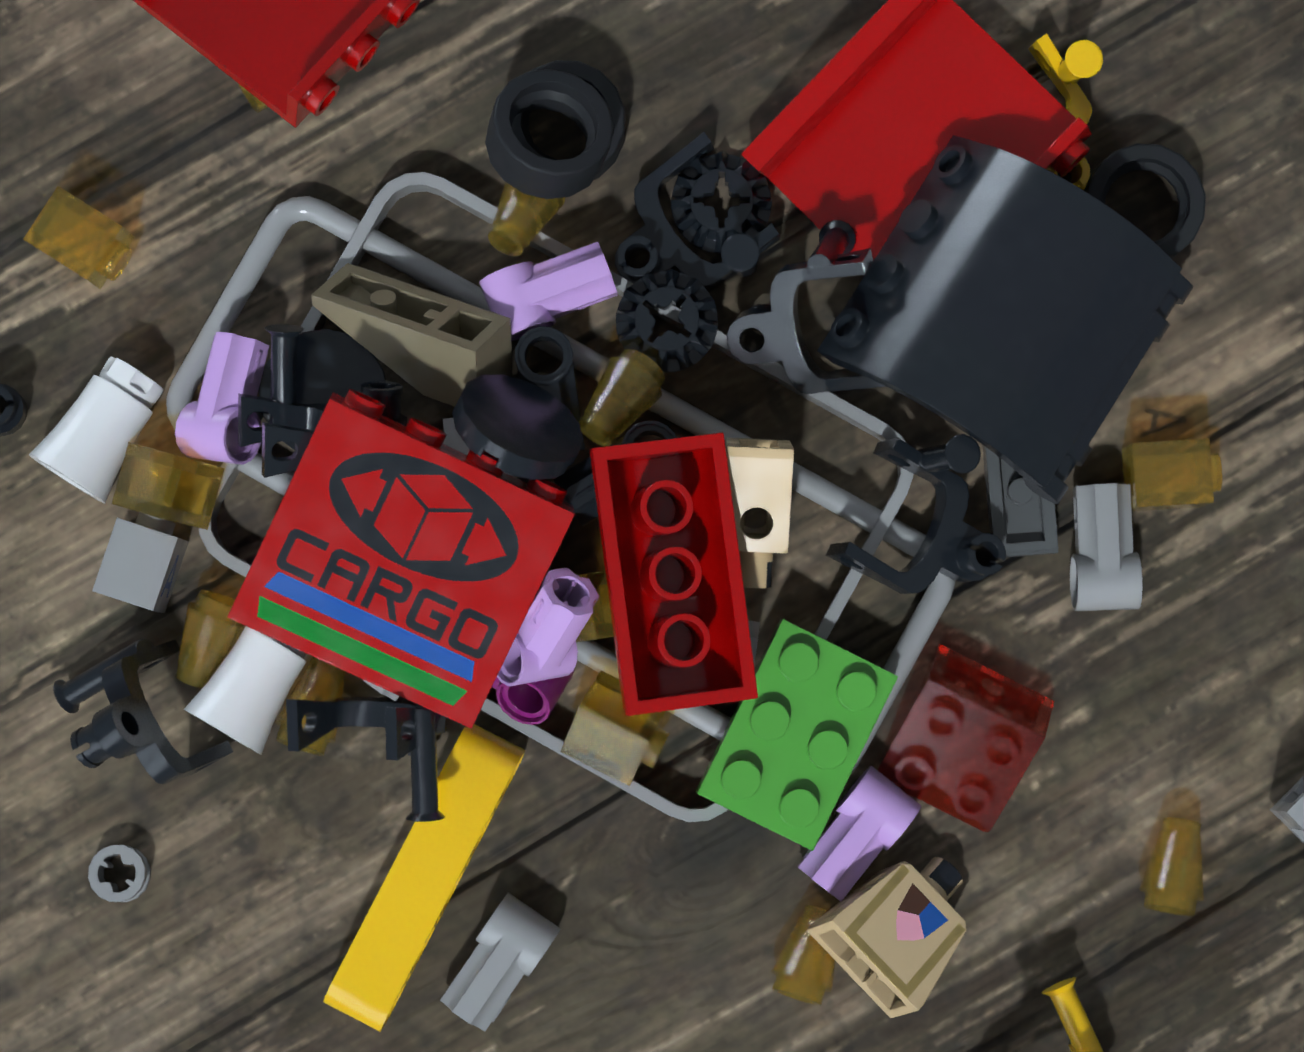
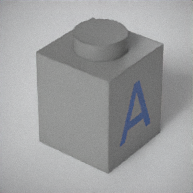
[92,512,189,613]

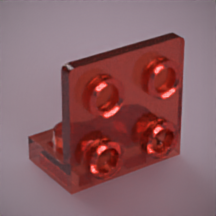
[878,644,1054,832]

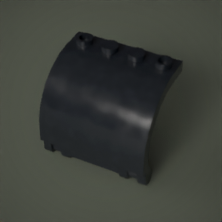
[817,135,1193,504]

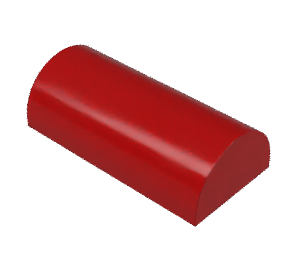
[590,432,758,716]

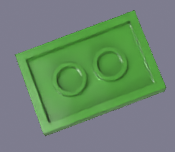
[695,619,898,851]

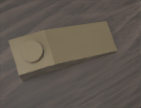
[311,263,512,407]

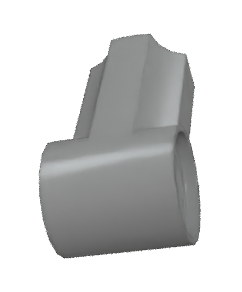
[1069,483,1143,611]
[440,892,561,1032]

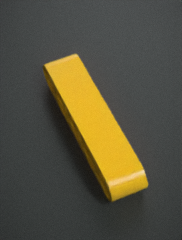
[323,724,526,1032]

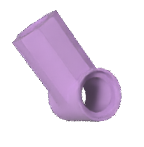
[479,242,618,342]
[175,332,269,465]
[497,568,600,686]
[797,766,922,901]

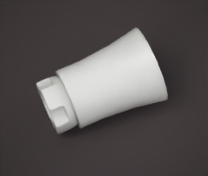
[29,356,164,503]
[184,626,306,755]

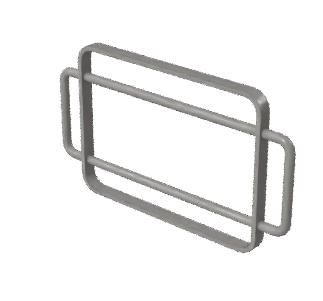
[166,172,956,822]

